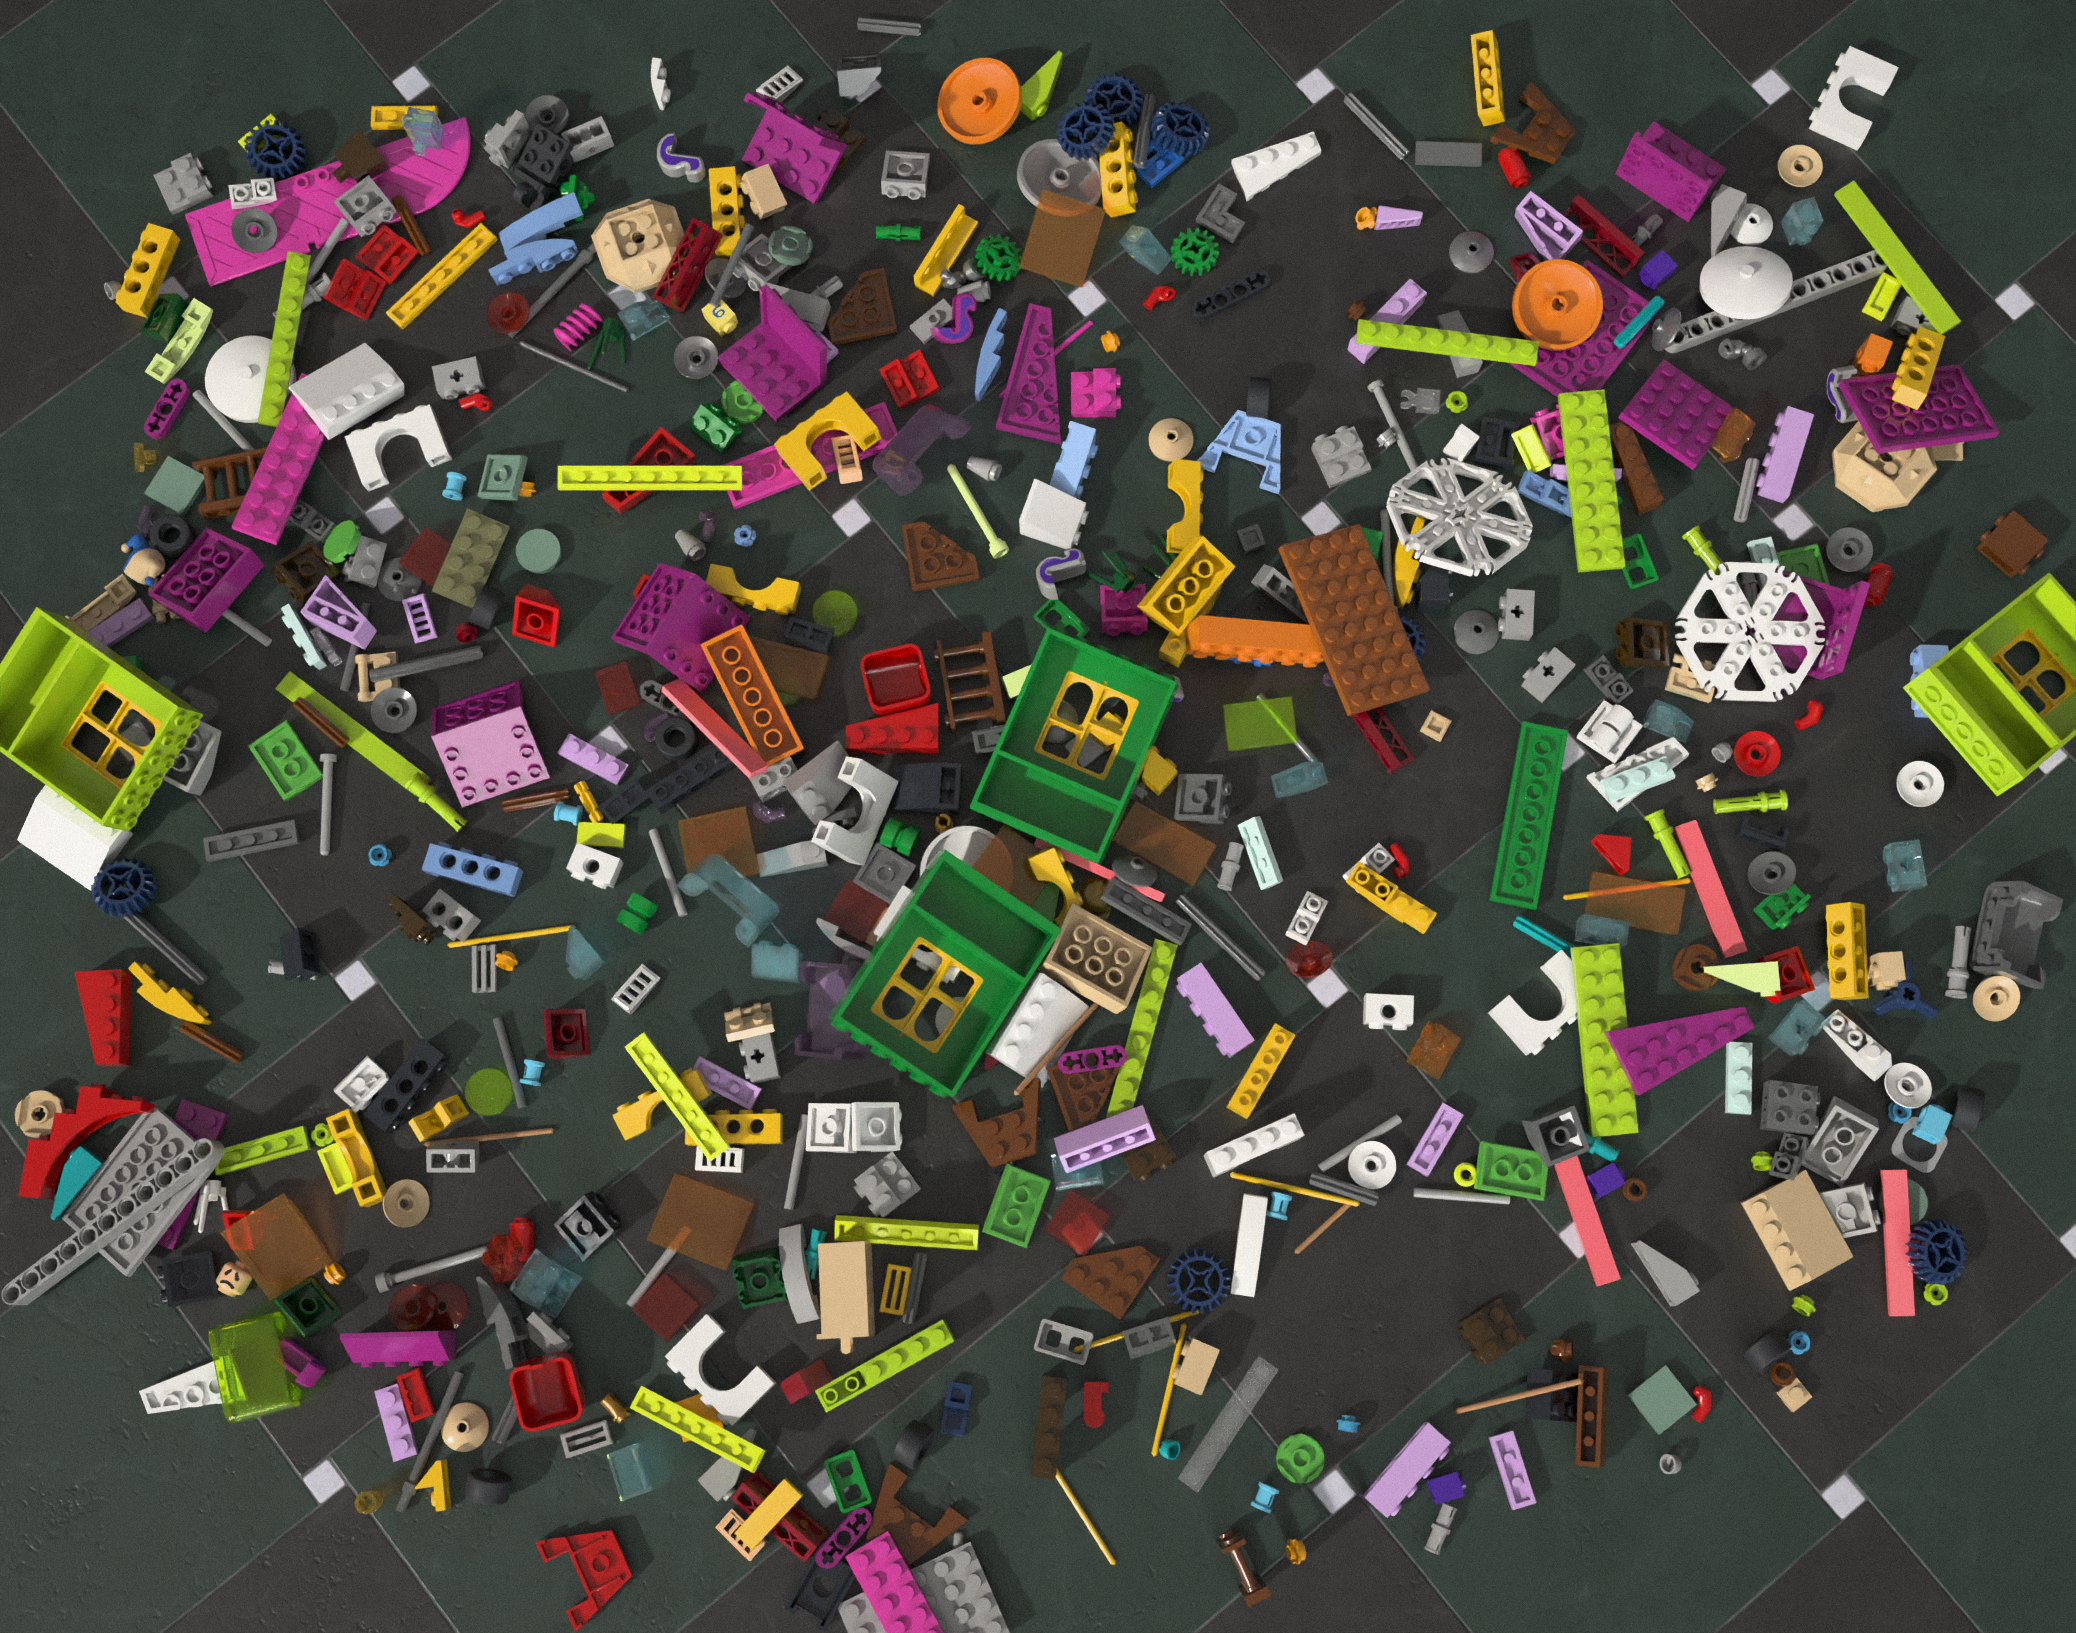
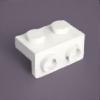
[333,1055,389,1113]

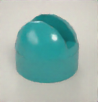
[1159,1439,1180,1460]

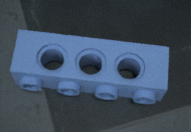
[422,842,523,897]

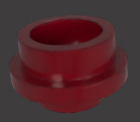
[456,622,479,643]

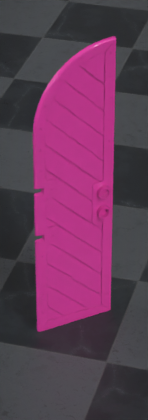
[185,117,471,287]

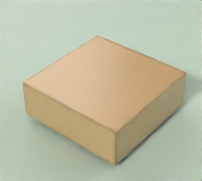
[1420,710,1451,742]

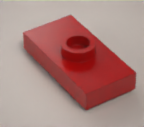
[396,1367,436,1423]

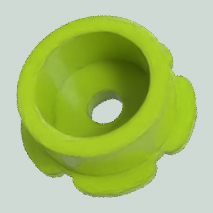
[1446,391,1468,413]
[311,1123,334,1146]
[1751,1152,1773,1171]
[1924,1283,1948,1305]
[1792,1295,1816,1317]

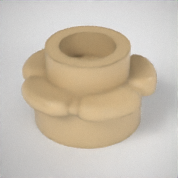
[1696,773,1718,792]

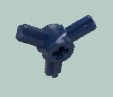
[1872,960,1939,1019]

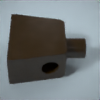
[332,129,390,184]

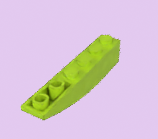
[815,1319,956,1412]

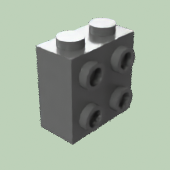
[1760,1080,1821,1136]

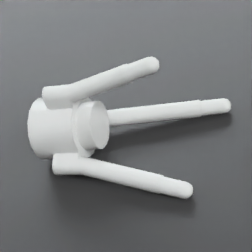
[194,1180,229,1233]

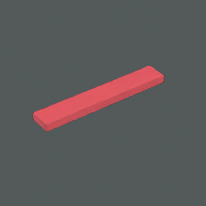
[662,678,768,779]
[1673,820,1747,959]
[1034,838,1166,902]
[1554,1156,1621,1286]
[1880,1169,1915,1316]

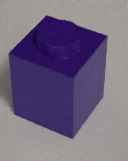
[1639,250,1678,291]
[1585,1162,1626,1198]
[1426,1470,1466,1505]

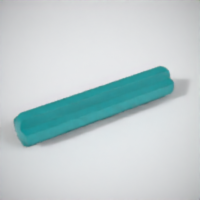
[1613,296,1665,349]
[1513,915,1575,959]

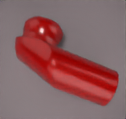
[451,209,486,228]
[1143,286,1176,310]
[459,393,492,411]
[1795,699,1824,730]
[1389,843,1410,879]
[1691,1385,1713,1423]

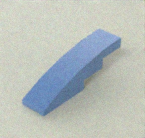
[498,192,583,252]
[975,308,1007,402]
[1517,470,1572,518]

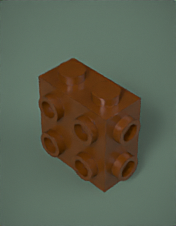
[1976,510,2049,578]

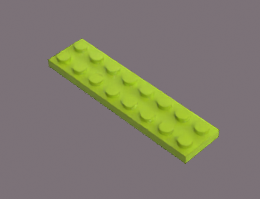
[1558,389,1625,573]
[1571,943,1638,1137]

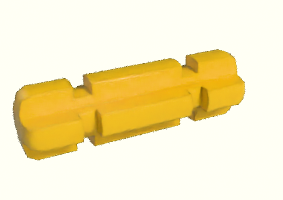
[574,781,604,823]

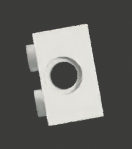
[567,843,624,889]
[1363,993,1414,1030]

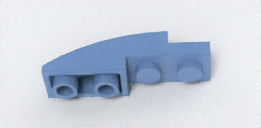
[488,239,579,286]

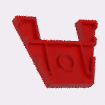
[536,1529,634,1631]

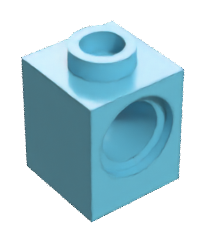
[1912,1104,1952,1144]

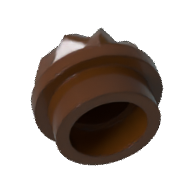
[1550,1337,1574,1362]

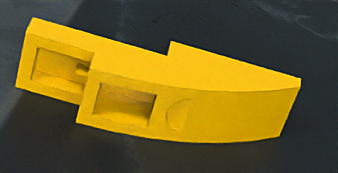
[1392,516,1425,609]
[1346,862,1437,934]
[128,962,212,1025]

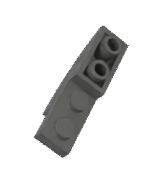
[476,1274,530,1370]

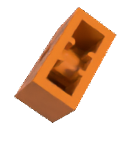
[1852,333,1893,377]

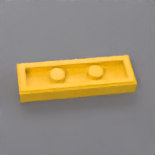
[371,106,439,130]
[735,1478,803,1550]

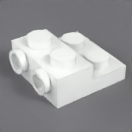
[851,1102,902,1152]
[806,1103,857,1153]

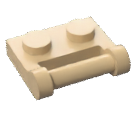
[355,652,400,702]

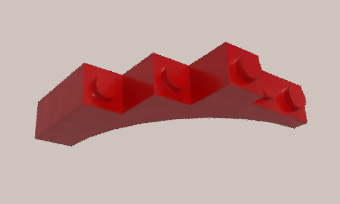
[18,1083,155,1200]

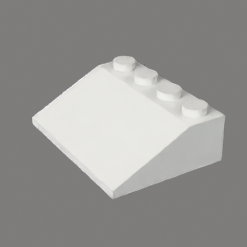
[289,343,404,440]
[17,785,133,891]
[985,971,1089,1088]

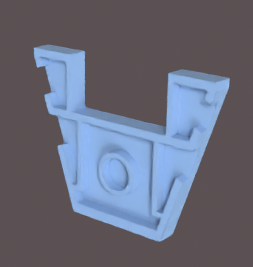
[1197,410,1281,494]

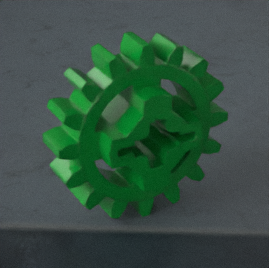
[1171,228,1219,277]
[975,234,1023,281]

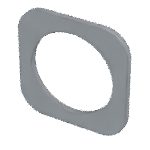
[1891,1117,1948,1173]

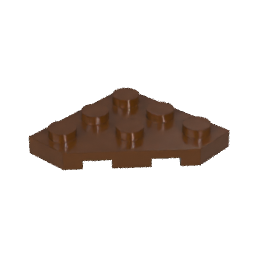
[828,268,898,345]
[901,521,980,592]
[1045,1044,1121,1132]
[1061,1246,1160,1319]

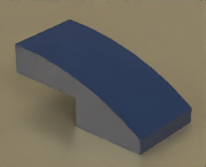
[940,1381,973,1437]

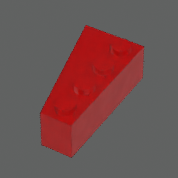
[602,427,697,514]
[846,703,940,754]
[75,969,132,1067]

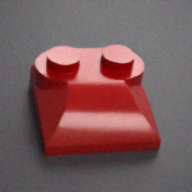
[1756,946,1815,1003]

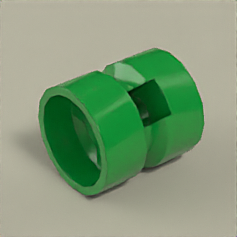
[879,816,921,857]
[616,892,658,935]

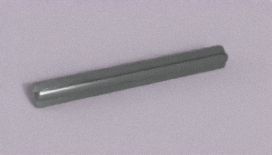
[369,646,484,682]
[1176,894,1266,981]
[124,911,208,986]

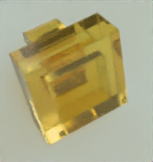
[134,443,156,472]

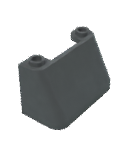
[1969,881,2063,989]

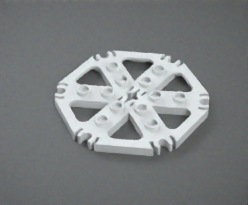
[1386,458,1533,576]
[1675,562,1825,702]

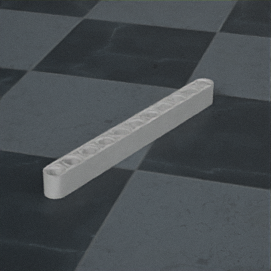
[1665,250,1888,353]
[1,1138,225,1305]

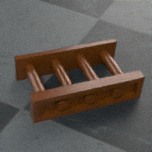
[192,445,268,520]
[933,631,1006,733]
[1216,1529,1272,1607]

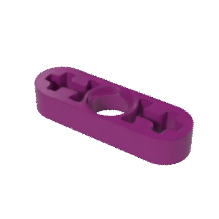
[144,379,190,440]
[1058,1045,1127,1074]
[815,1508,872,1569]

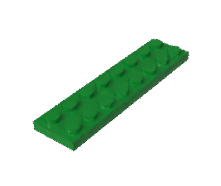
[1489,721,1568,910]

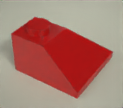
[512,584,560,647]

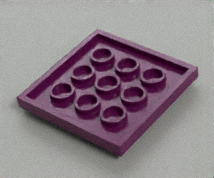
[1618,359,1738,470]

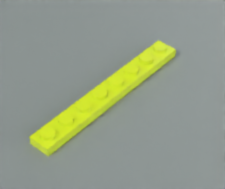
[558,466,742,490]

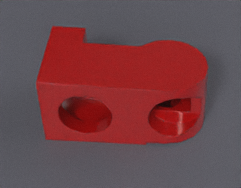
[1083,1381,1108,1428]

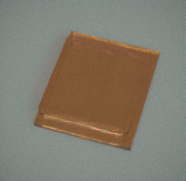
[1019,189,1106,288]
[972,824,1048,907]
[646,1174,754,1271]
[221,1193,333,1301]

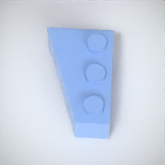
[1050,421,1098,499]
[1910,645,1949,718]

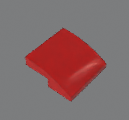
[355,224,419,285]
[323,259,386,320]
[879,349,941,408]

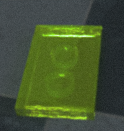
[1223,696,1298,751]

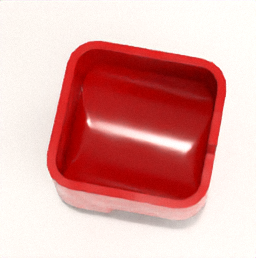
[860,644,932,715]
[509,1352,587,1432]

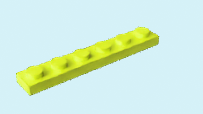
[625,1032,730,1162]
[835,1215,979,1250]
[630,1386,765,1473]

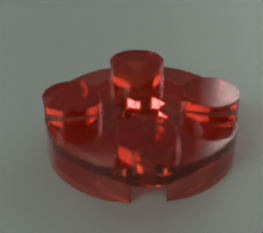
[482,1234,523,1283]

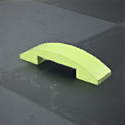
[145,298,213,384]

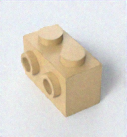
[741,164,787,220]
[1867,951,1906,991]
[1171,1338,1220,1395]

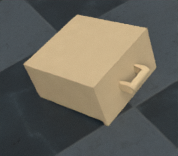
[817,1241,875,1354]

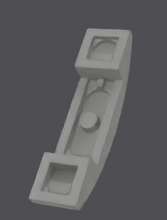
[816,918,871,960]
[779,1224,821,1324]

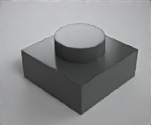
[1236,524,1266,554]

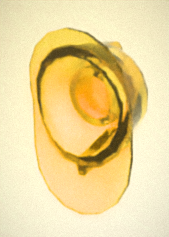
[1079,876,1113,921]

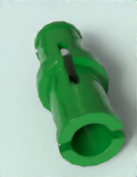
[876,223,921,241]

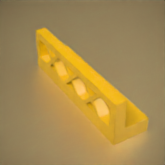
[914,204,979,297]

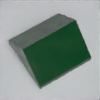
[140,293,189,345]
[274,1276,342,1337]

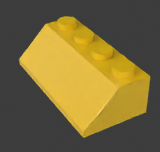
[1137,536,1236,636]

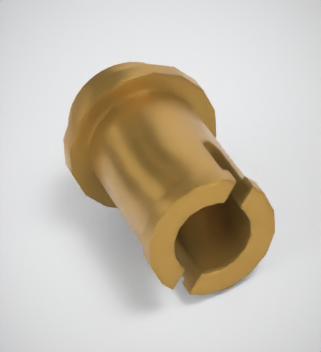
[935,814,953,834]
[600,1392,631,1424]

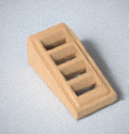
[831,435,862,484]
[715,1508,768,1561]

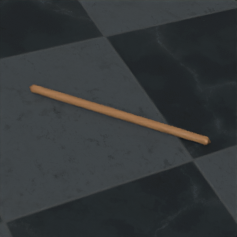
[1014,1002,1099,1095]
[424,1127,555,1147]
[1295,1187,1369,1254]
[1454,1378,1584,1414]

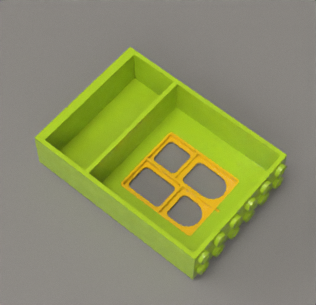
[1903,573,2076,796]
[0,607,204,832]

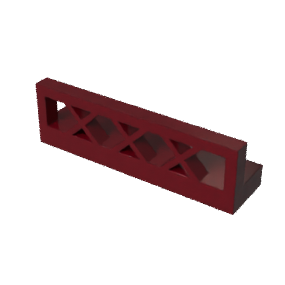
[1562,194,1645,279]
[652,218,723,314]
[1351,707,1414,774]
[731,1469,829,1563]

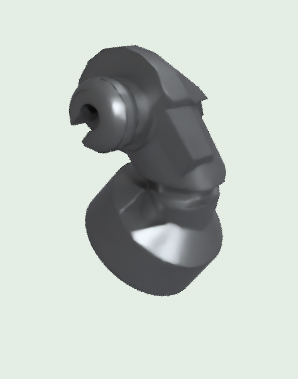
[940,257,986,289]
[1718,338,1767,370]

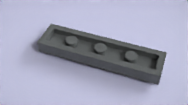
[203,820,300,862]
[1100,877,1192,946]

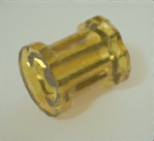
[354,1490,383,1514]

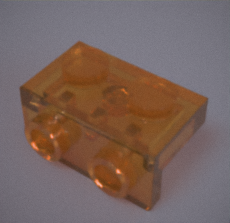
[1711,408,1756,463]
[1407,1022,1461,1079]

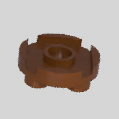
[1672,944,1721,992]

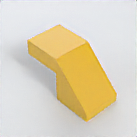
[408,1094,469,1142]

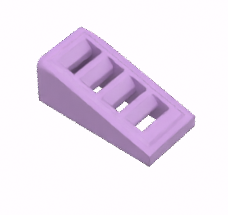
[1374,205,1423,230]
[402,594,438,644]

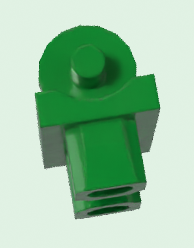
[560,175,595,222]

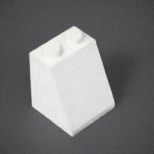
[1019,479,1089,550]

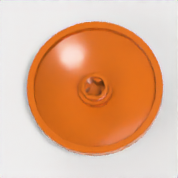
[937,58,1022,144]
[1512,259,1603,351]

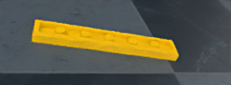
[386,223,498,330]

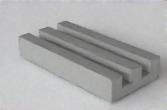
[472,945,497,993]
[560,1420,614,1458]

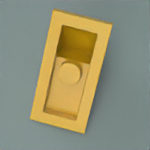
[415,1459,451,1512]

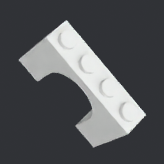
[1809,46,1899,150]
[345,404,452,491]
[811,756,898,866]
[873,885,962,984]
[1488,950,1578,1055]
[1204,1113,1305,1178]
[665,1314,777,1426]

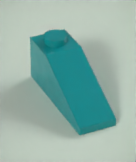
[50,1146,105,1221]

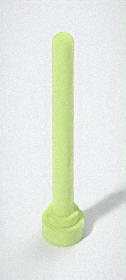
[947,464,1009,559]

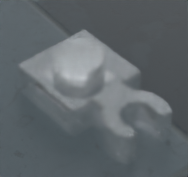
[1400,388,1440,414]
[310,627,343,667]

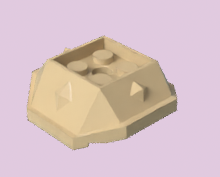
[591,199,690,294]
[1832,421,1937,512]

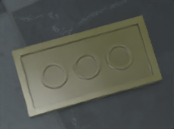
[432,508,510,608]

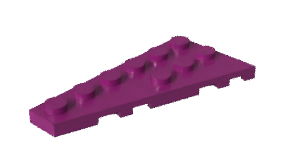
[996,303,1061,445]
[1604,1006,1755,1095]

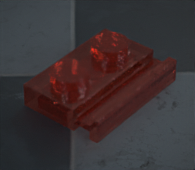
[594,661,641,716]

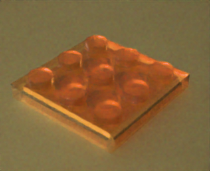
[677,806,760,889]

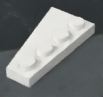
[1231,132,1322,201]
[1587,737,1689,812]
[139,1353,250,1414]

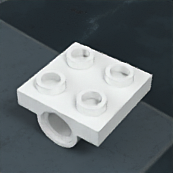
[1577,700,1643,763]

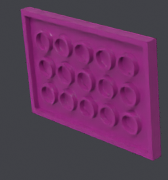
[1509,260,1660,397]
[1838,364,2000,454]

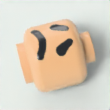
[216,1260,253,1298]

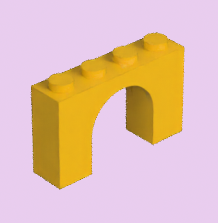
[774,391,882,491]

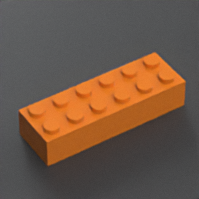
[1186,615,1324,667]
[700,624,805,767]

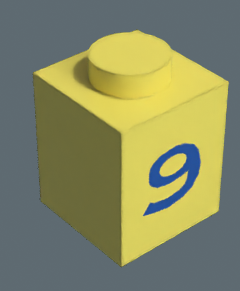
[701,299,738,337]

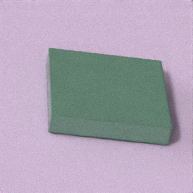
[478,454,528,500]
[144,456,205,516]
[1627,1365,1697,1435]

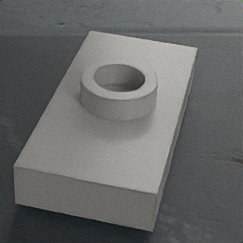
[910,298,952,345]

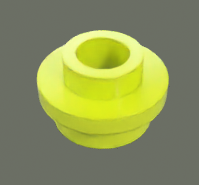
[1454,1163,1476,1187]

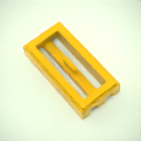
[879,1264,912,1316]

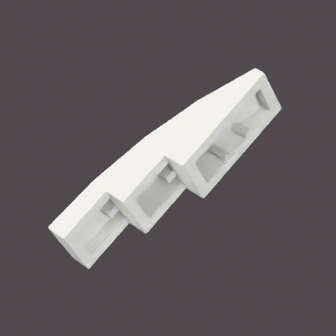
[1230,1193,1268,1297]

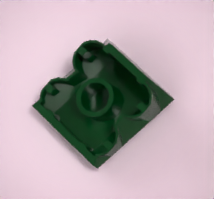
[732,1247,788,1309]

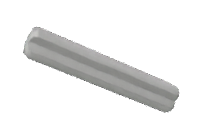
[1734,458,1759,523]

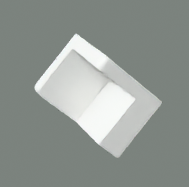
[1443,424,1479,462]

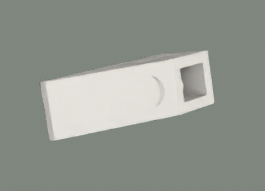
[1820,1009,1892,1081]

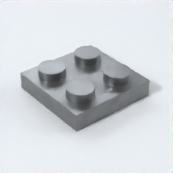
[853,843,917,905]

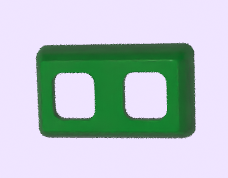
[1622,534,1658,589]
[1034,599,1090,639]
[824,1450,872,1513]

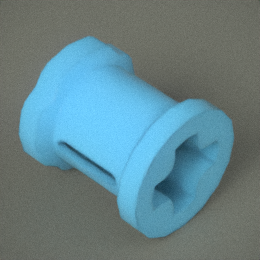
[442,472,467,500]
[554,801,583,826]
[520,1059,545,1086]
[1266,1192,1292,1220]
[1251,1481,1280,1514]

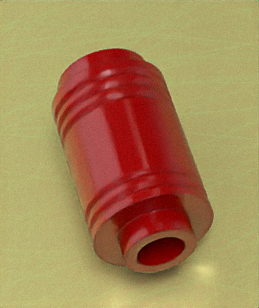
[1498,147,1531,189]
[1864,563,1894,607]
[509,1217,534,1261]

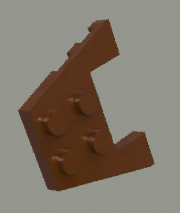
[1490,82,1576,164]
[952,1077,1041,1168]
[866,1463,967,1566]

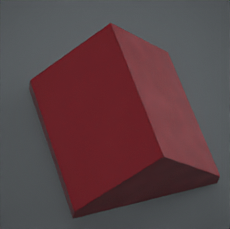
[543,1009,590,1060]

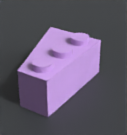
[1515,191,1583,261]
[301,575,377,650]

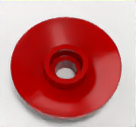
[1734,731,1781,777]

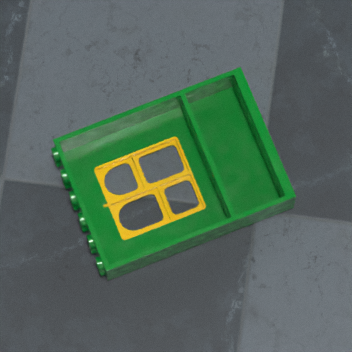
[969,626,1179,866]
[828,850,1062,1098]

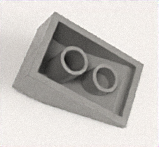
[163,720,222,796]
[782,740,852,825]
[1801,1096,1879,1187]

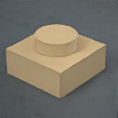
[1776,1377,1812,1412]

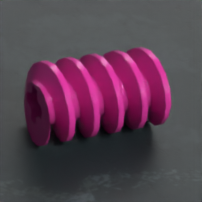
[553,303,604,352]

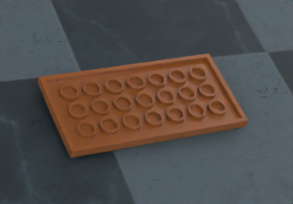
[1278,524,1430,716]

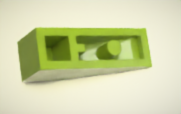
[1020,51,1062,121]

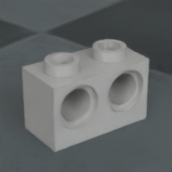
[750,756,798,803]
[422,889,481,942]

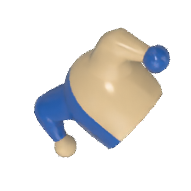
[121,533,165,586]

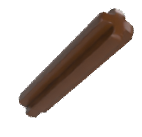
[391,195,431,256]
[293,697,350,748]
[502,788,571,812]
[180,1020,244,1063]

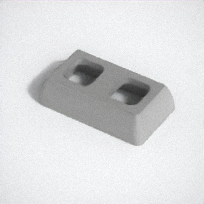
[1034,1319,1093,1365]

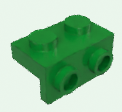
[688,402,744,453]
[1753,883,1812,930]

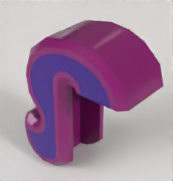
[930,292,977,344]
[272,1337,326,1387]

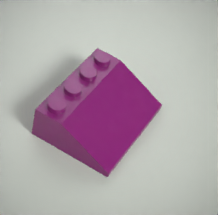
[147,527,264,633]
[340,1331,456,1367]

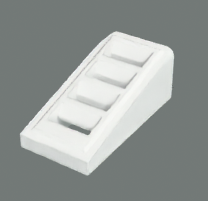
[756,66,804,102]
[611,964,661,1015]
[695,1146,745,1173]

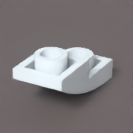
[651,58,671,110]
[228,178,277,209]
[1342,843,1395,893]
[1285,891,1328,945]

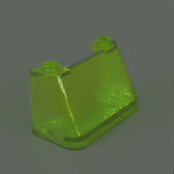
[209,1311,301,1424]

